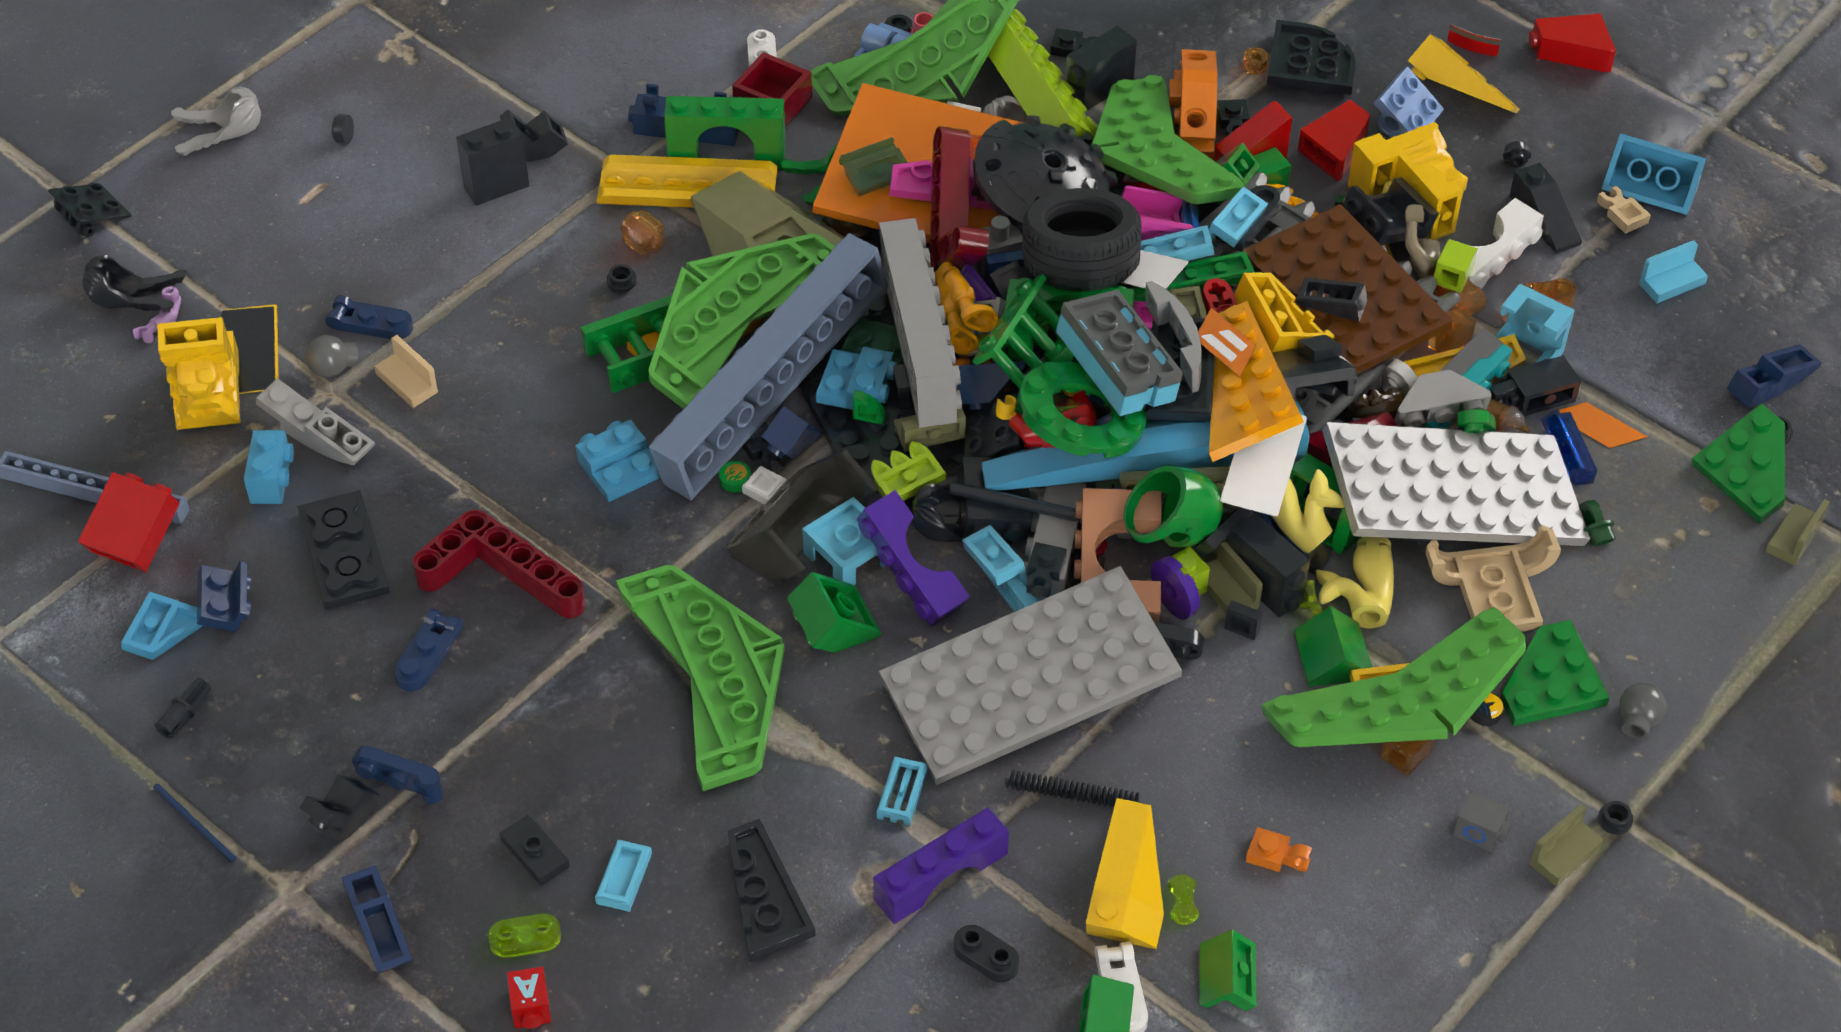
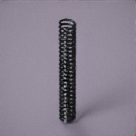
[1005,769,1141,807]

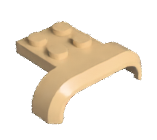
[1426,525,1561,632]

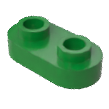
[1457,410,1496,433]

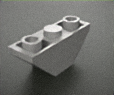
[1394,369,1491,427]

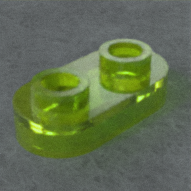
[488,913,561,958]

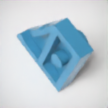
[121,591,203,660]

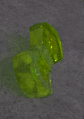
[1300,580,1323,618]
[1167,874,1200,925]

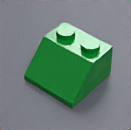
[787,572,882,653]

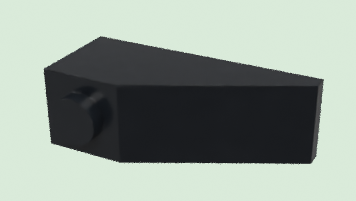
[1509,163,1582,253]

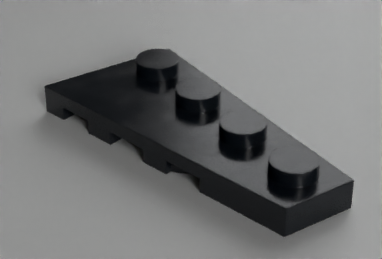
[727,819,816,962]

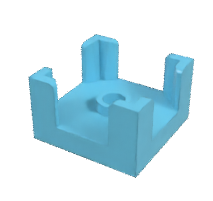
[1495,284,1575,363]
[802,497,885,585]

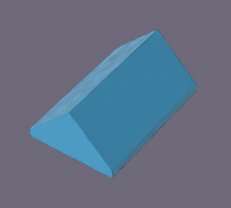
[1601,133,1706,215]

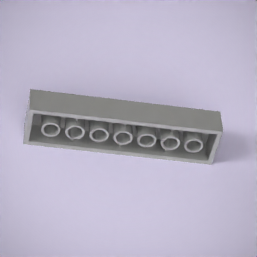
[879,218,962,428]

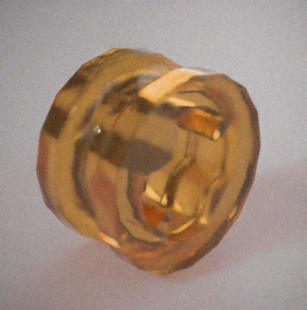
[1242,47,1268,75]

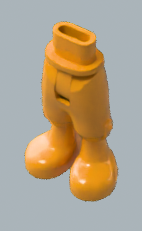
[934,262,999,355]

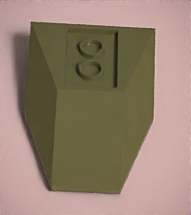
[691,171,845,324]

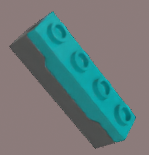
[1418,328,1513,429]

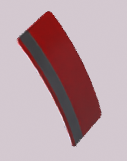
[1447,24,1501,56]

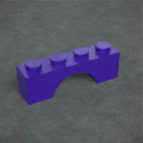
[856,490,970,627]
[873,807,1009,924]

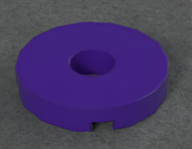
[1150,556,1200,620]

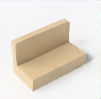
[374,335,438,408]

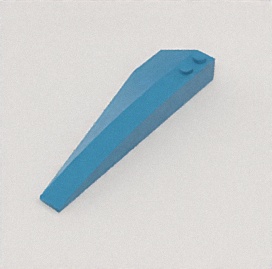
[981,398,1310,491]

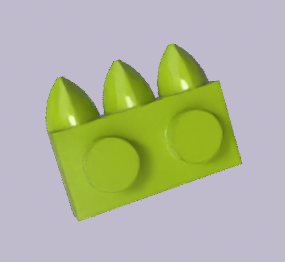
[871,441,946,501]

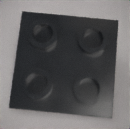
[48,183,131,237]
[965,392,1023,457]

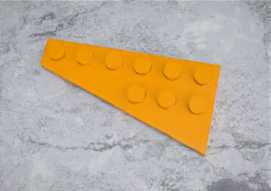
[1209,301,1304,462]

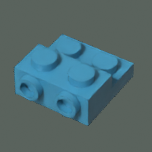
[816,347,898,410]
[575,419,661,502]

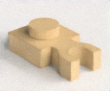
[1597,186,1651,234]

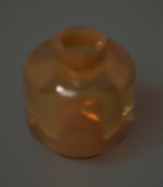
[620,210,665,255]

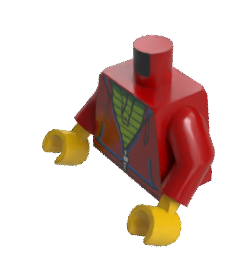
[996,389,1096,448]

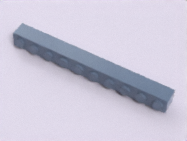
[0,451,190,525]

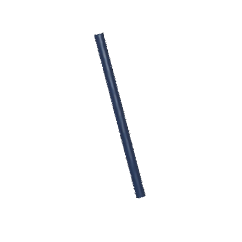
[153,783,236,862]

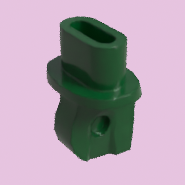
[1579,500,1616,547]

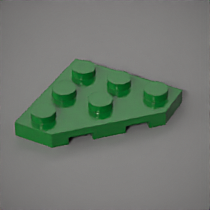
[1691,404,1785,524]
[1501,620,1610,726]

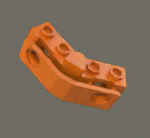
[1168,49,1217,160]

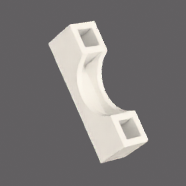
[1458,198,1544,298]

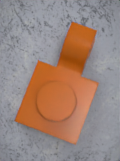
[1246,827,1312,872]

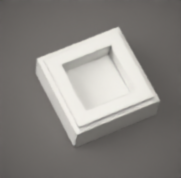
[742,466,787,507]

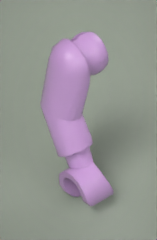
[133,286,181,343]

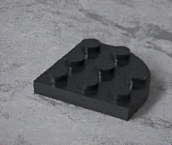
[1267,20,1355,95]

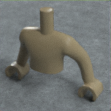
[1405,205,1441,279]

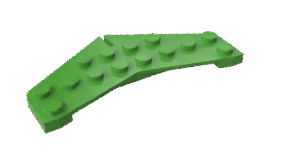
[811,0,1019,116]
[1092,75,1246,204]
[649,233,835,409]
[616,565,785,792]
[1262,607,1526,747]

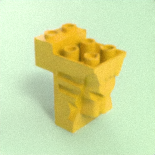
[1348,122,1468,240]
[157,317,241,430]

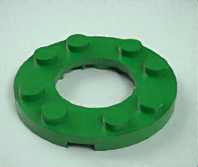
[1017,362,1146,458]

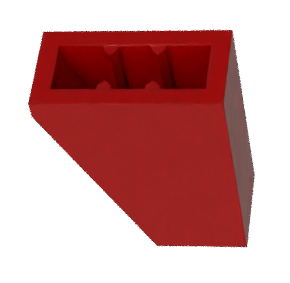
[1529,13,1616,72]
[1298,99,1371,182]
[1213,101,1292,162]

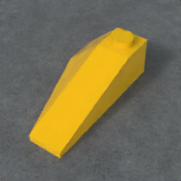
[1408,34,1520,114]
[1086,798,1164,949]

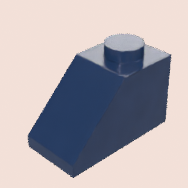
[957,361,1025,410]
[762,406,822,459]

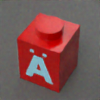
[507,966,552,1029]

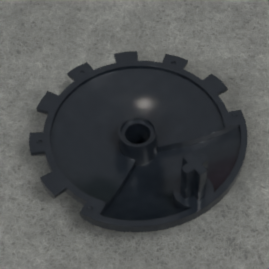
[971,115,1117,229]

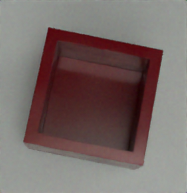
[732,52,812,127]

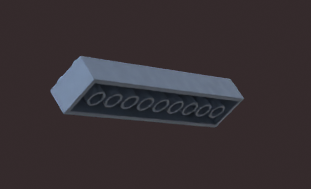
[649,233,888,501]

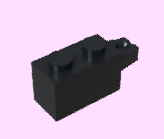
[1489,355,1581,417]

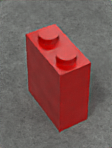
[78,472,180,573]

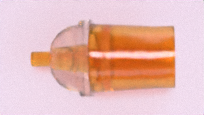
[1487,399,1531,433]

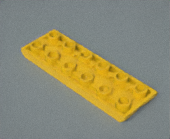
[597,155,778,208]

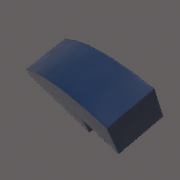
[1727,344,1822,408]
[342,865,413,974]

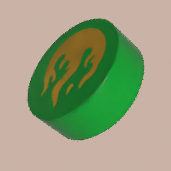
[719,461,751,493]

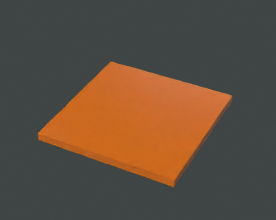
[812,83,1022,242]

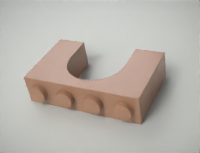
[1074,488,1162,622]

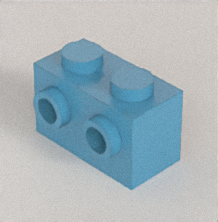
[244,430,294,504]

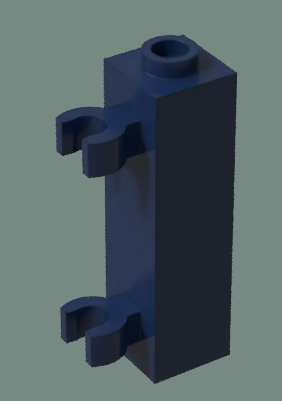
[628,84,740,146]

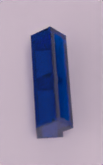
[1540,409,1598,486]

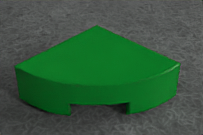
[853,390,886,425]

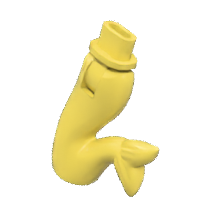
[1271,469,1345,554]
[1316,536,1394,629]

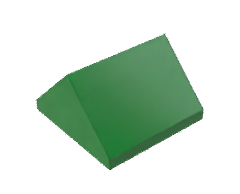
[1294,606,1372,687]

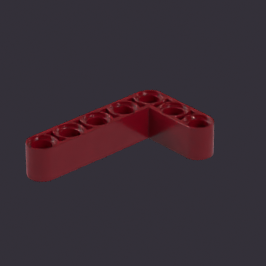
[929,126,989,272]
[412,510,586,618]

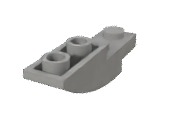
[256,378,375,465]

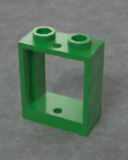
[1289,454,1359,555]

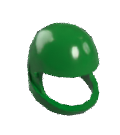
[1123,465,1223,547]

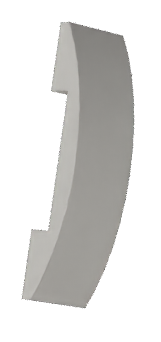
[1146,281,1201,393]

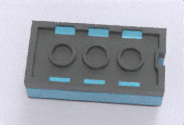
[1056,290,1183,416]

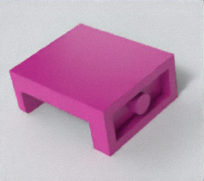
[1121,186,1193,241]

